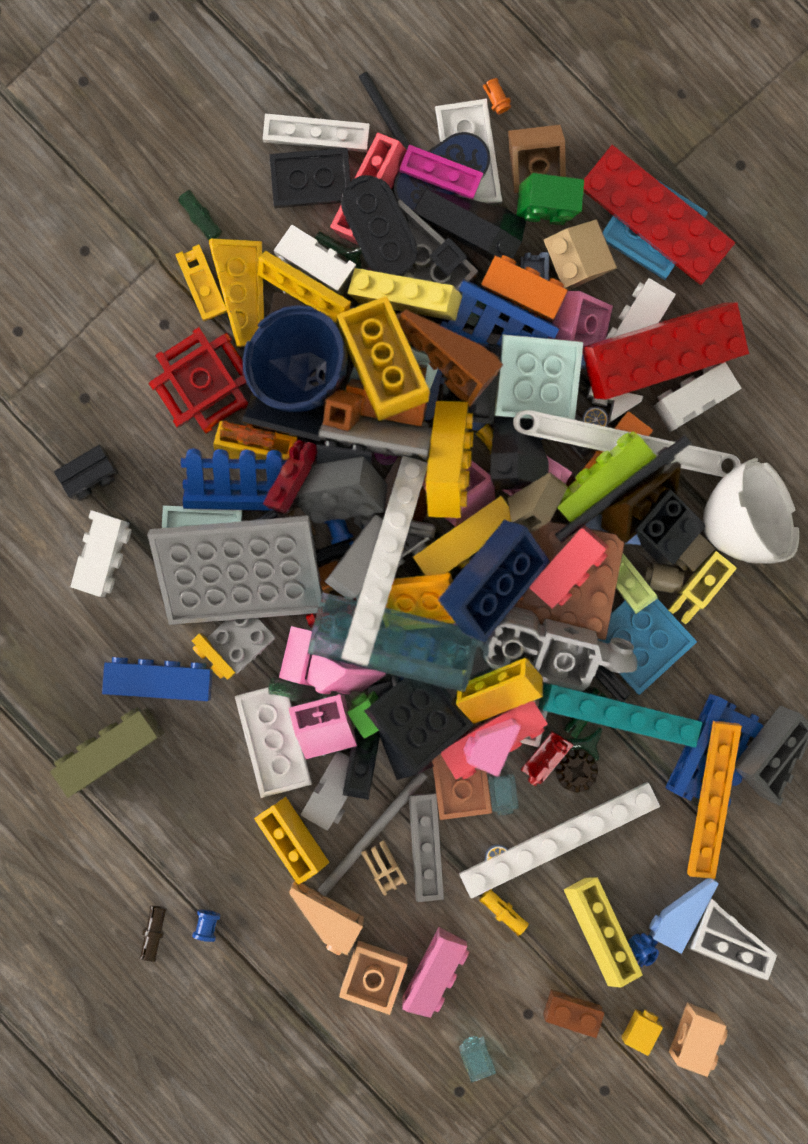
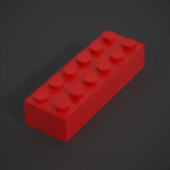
[582,302,749,400]

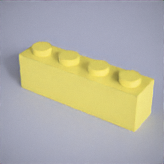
[348,268,462,321]
[563,877,643,987]

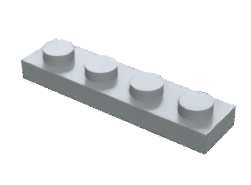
[408,793,444,902]

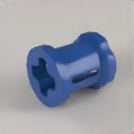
[324,519,353,545]
[192,909,221,942]

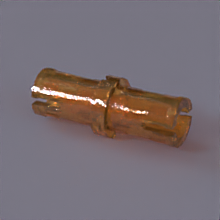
[220,420,276,449]

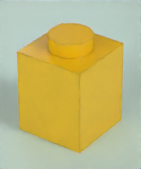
[622,1009,663,1056]

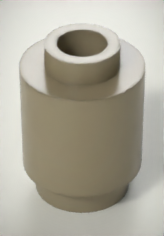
[644,563,684,594]

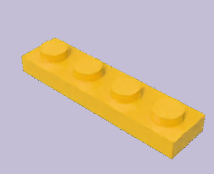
[258,251,351,323]

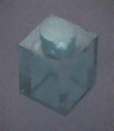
[488,774,519,815]
[459,1036,496,1083]

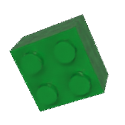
[517,173,584,225]

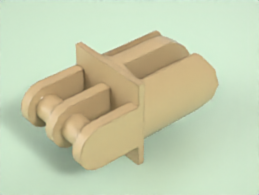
[361,840,408,896]

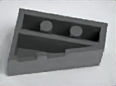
[735,706,808,806]

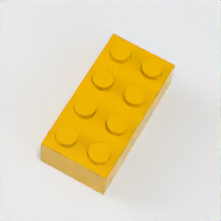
[337,296,429,421]
[426,401,474,518]
[412,496,511,576]

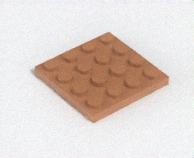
[514,521,625,640]

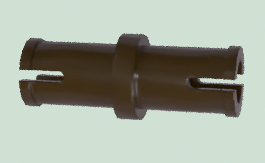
[139,905,167,962]

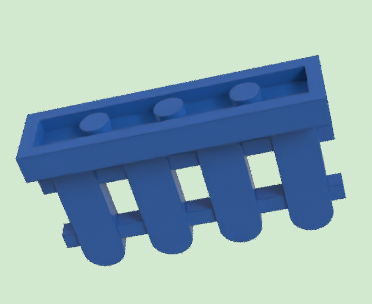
[440,278,559,354]
[180,449,289,511]
[665,694,764,807]

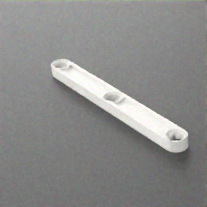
[513,410,741,477]

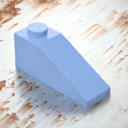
[649,878,719,954]

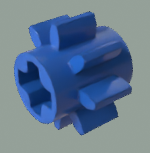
[628,933,659,967]

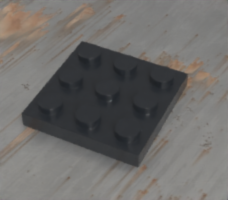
[364,662,474,775]

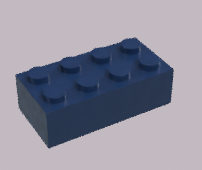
[438,520,550,642]

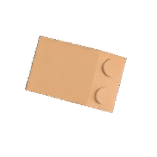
[289,880,364,955]

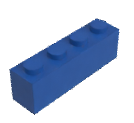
[102,657,213,701]

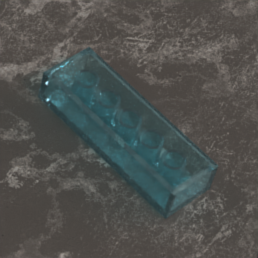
[308,593,478,692]

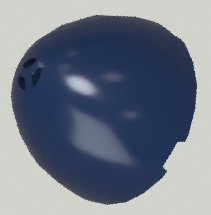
[243,305,348,412]

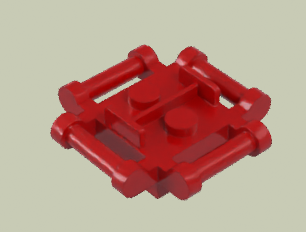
[149,327,249,434]

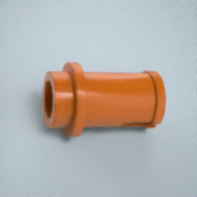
[483,78,511,114]

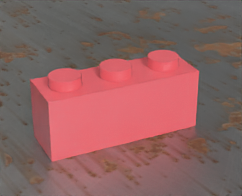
[529,525,609,609]

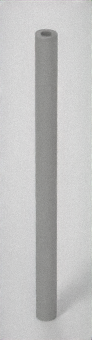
[317,772,428,897]

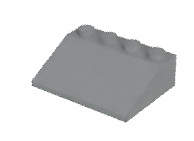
[319,415,433,462]

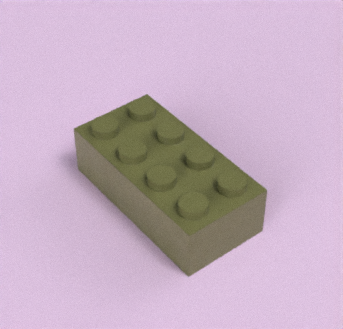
[50,707,165,798]

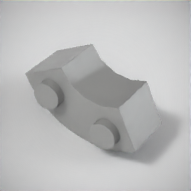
[301,751,349,831]

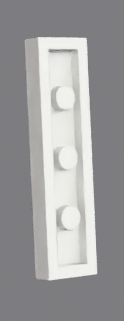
[263,114,370,152]

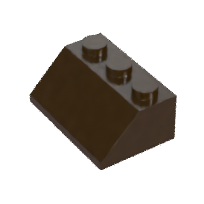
[601,462,681,544]

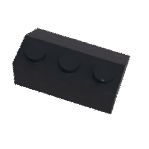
[242,394,325,445]

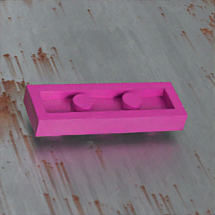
[399,145,483,200]

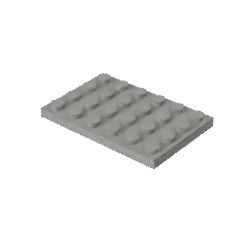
[148,516,325,625]

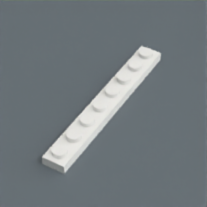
[341,456,428,666]
[459,782,660,899]

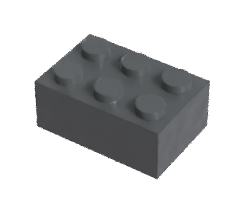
[294,456,388,523]

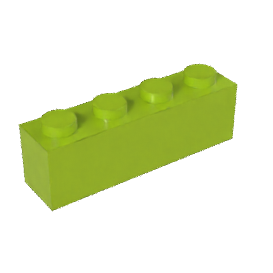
[557,431,657,522]

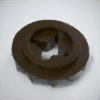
[556,750,599,793]

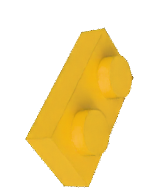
[192,633,235,680]

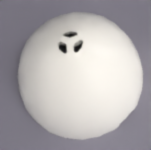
[703,458,799,563]

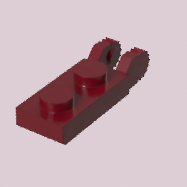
[263,440,317,513]

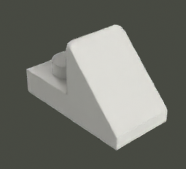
[586,386,643,424]

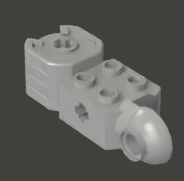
[483,606,637,692]

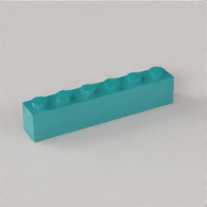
[538,682,702,748]

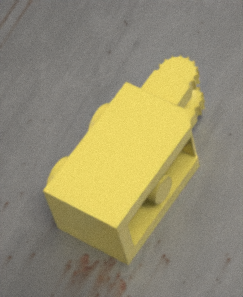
[668,551,737,624]

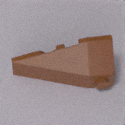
[398,309,503,407]

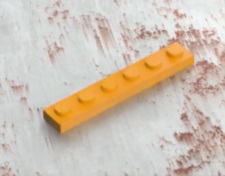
[687,721,742,879]

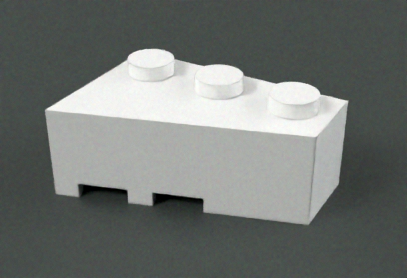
[274,225,356,296]
[654,362,742,432]
[71,510,131,597]
[687,899,777,980]

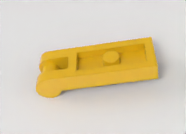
[175,244,227,322]

